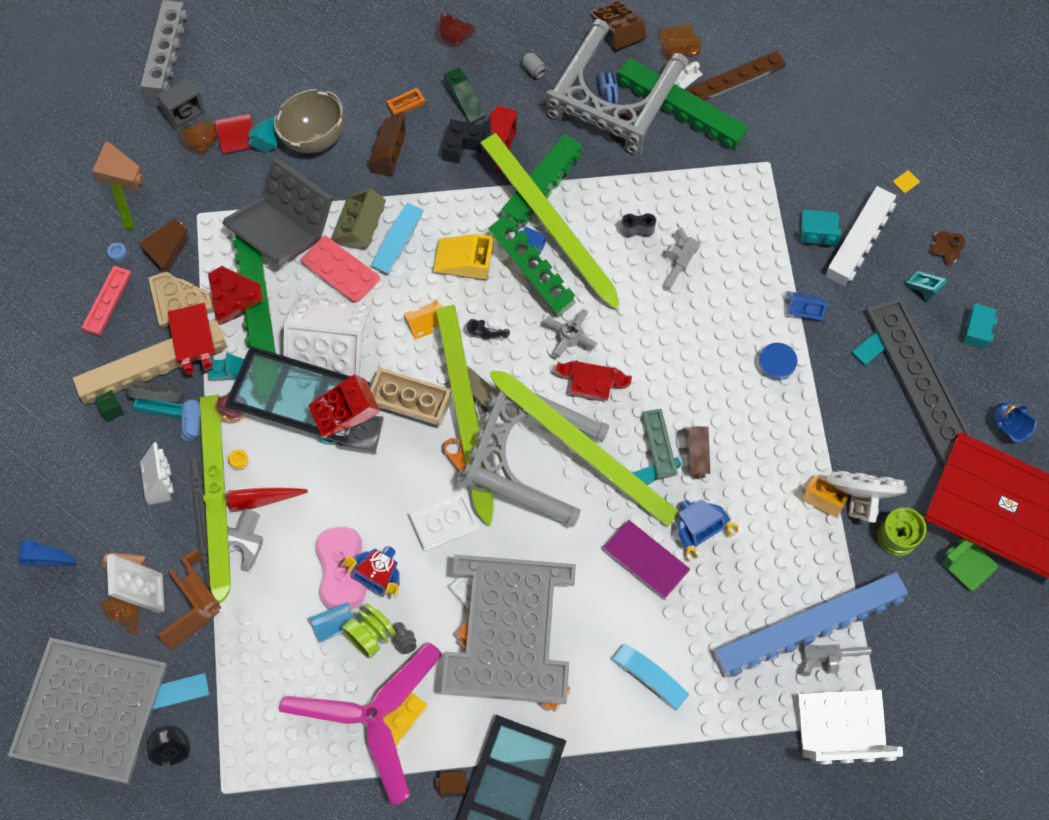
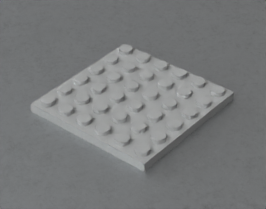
[8,638,168,785]

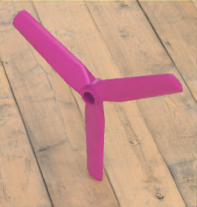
[279,643,442,805]

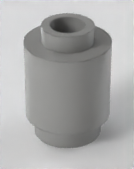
[522,53,547,79]

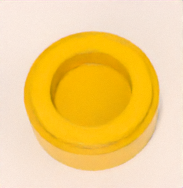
[228,449,249,470]

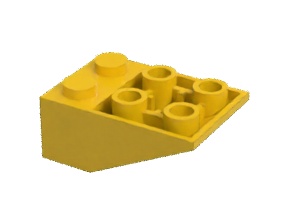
[433,234,494,279]

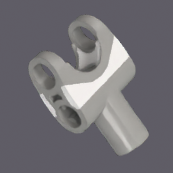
[228,509,263,571]

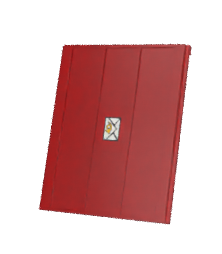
[924,431,1049,579]

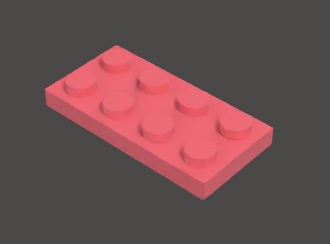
[300,235,381,303]

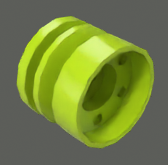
[877,508,926,556]
[341,603,396,659]

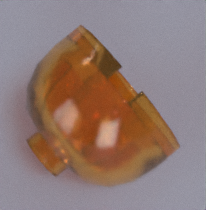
[180,121,217,153]

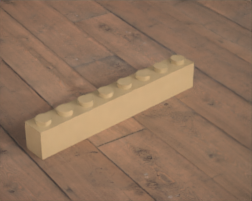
[73,320,228,405]

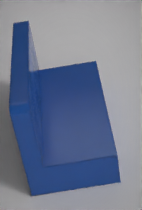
[786,291,828,320]

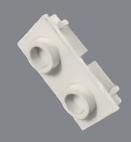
[674,61,703,89]

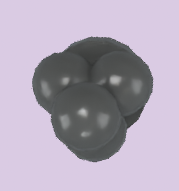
[393,622,417,654]

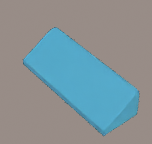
[153,673,210,709]

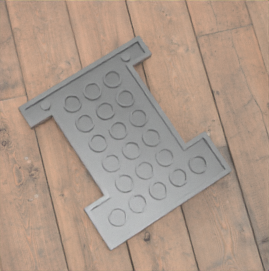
[441,554,576,704]

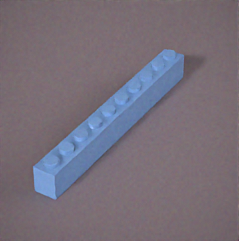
[714,572,908,677]

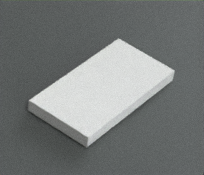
[107,554,165,613]

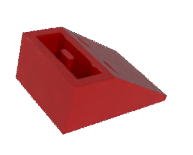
[308,374,381,438]

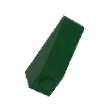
[444,67,485,123]

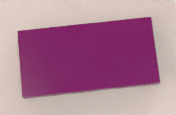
[603,520,690,600]

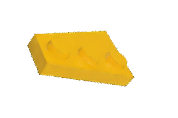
[383,692,428,746]

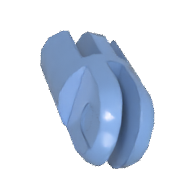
[598,72,618,104]
[181,399,201,442]

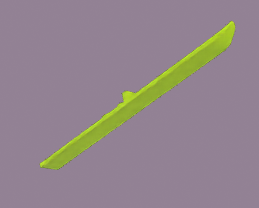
[481,133,619,309]
[436,304,494,526]
[489,370,679,527]
[200,394,231,604]

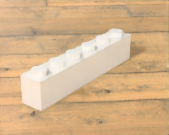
[825,186,896,286]

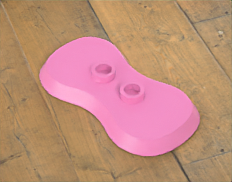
[315,527,367,609]

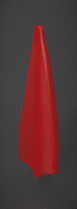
[226,487,308,512]

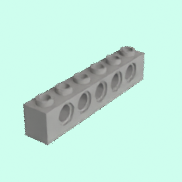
[140,0,187,98]

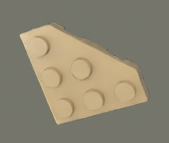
[148,272,214,328]

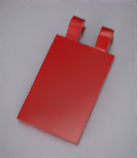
[167,303,216,375]

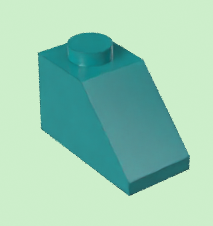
[248,115,278,153]

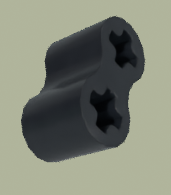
[620,213,656,237]

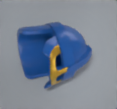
[994,401,1037,442]

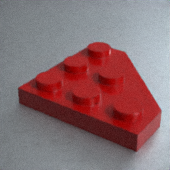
[208,266,263,324]

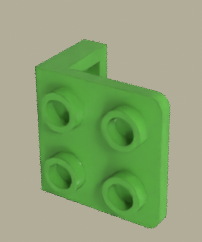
[942,538,998,591]

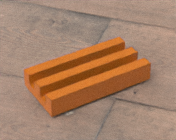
[386,88,426,115]

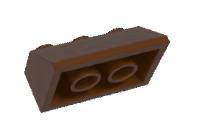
[369,112,406,177]

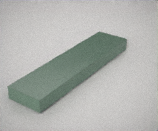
[643,408,677,478]

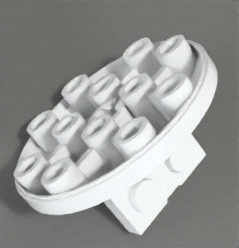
[827,471,907,522]

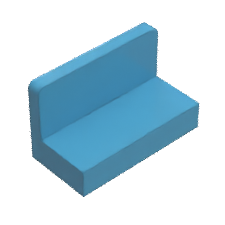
[310,602,354,643]

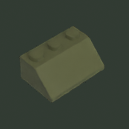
[331,188,386,249]

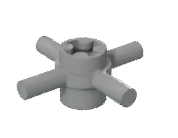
[545,309,597,357]

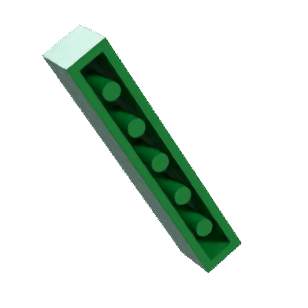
[501,134,583,230]

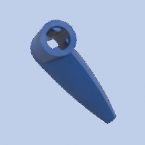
[18,540,76,566]

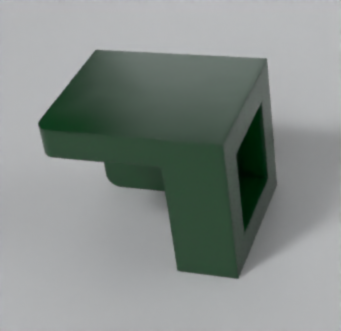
[94,390,125,422]

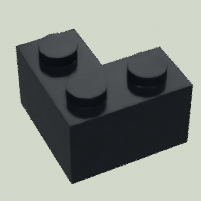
[442,119,485,164]

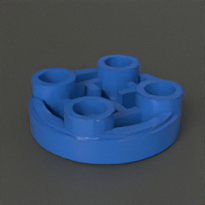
[759,342,798,380]

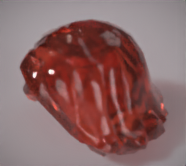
[438,13,476,45]

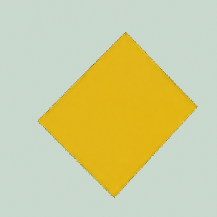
[893,170,920,193]

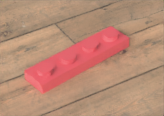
[82,266,132,337]

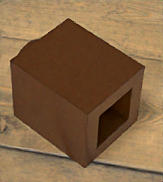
[436,771,466,797]

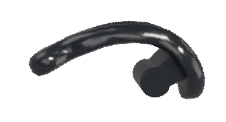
[467,319,510,340]

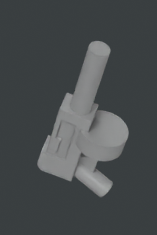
[664,228,701,290]
[802,644,871,676]

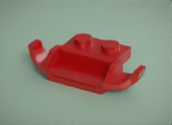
[555,360,632,401]

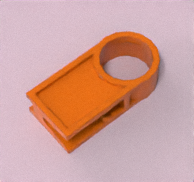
[444,438,466,472]

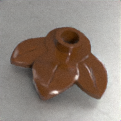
[930,231,965,265]

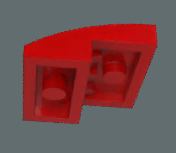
[215,114,255,155]

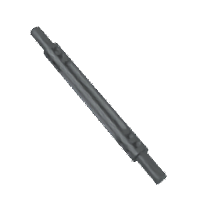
[191,458,211,589]

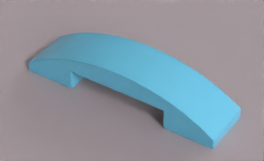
[612,644,689,711]

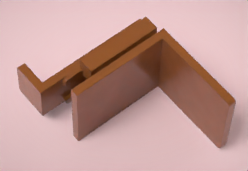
[157,549,222,650]

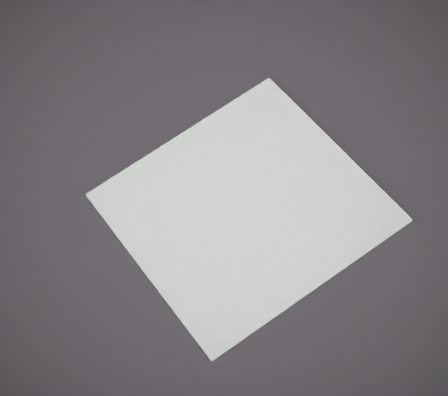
[197,162,876,794]

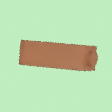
[92,141,144,191]

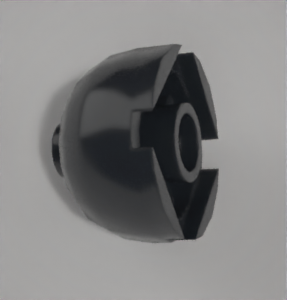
[148,726,190,766]

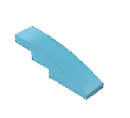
[371,202,424,274]

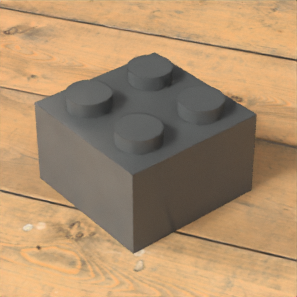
[157,78,205,130]

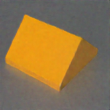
[404,301,443,340]
[802,475,850,518]

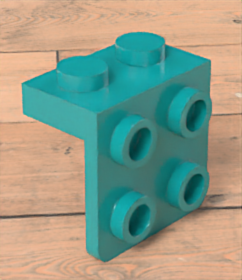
[801,210,841,246]

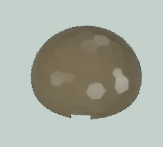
[274,89,345,153]

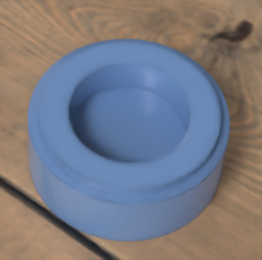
[107,243,127,262]

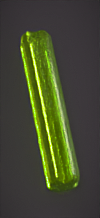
[111,183,135,232]

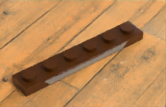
[686,51,786,101]

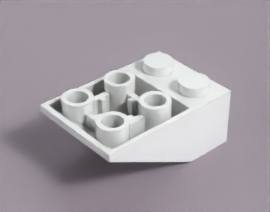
[140,442,174,505]

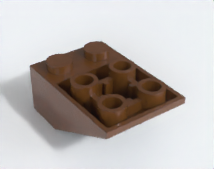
[590,0,647,50]

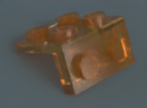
[659,24,702,59]

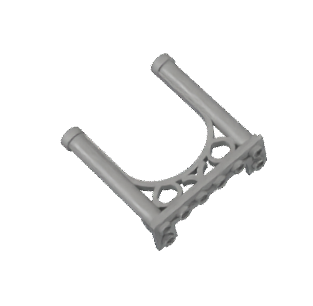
[545,19,688,156]
[457,385,609,527]

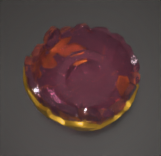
[215,392,247,422]

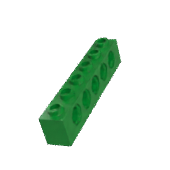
[488,215,576,317]

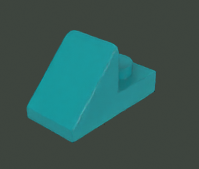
[906,271,947,303]
[208,353,248,381]

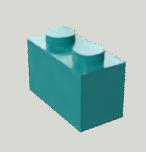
[963,304,998,350]

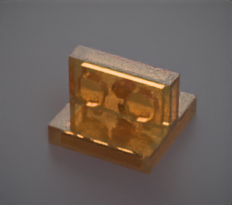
[102,598,139,635]

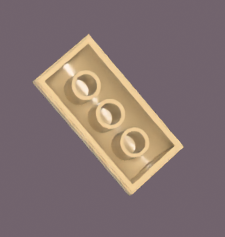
[370,367,452,426]

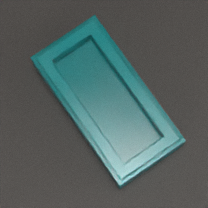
[851,332,885,367]

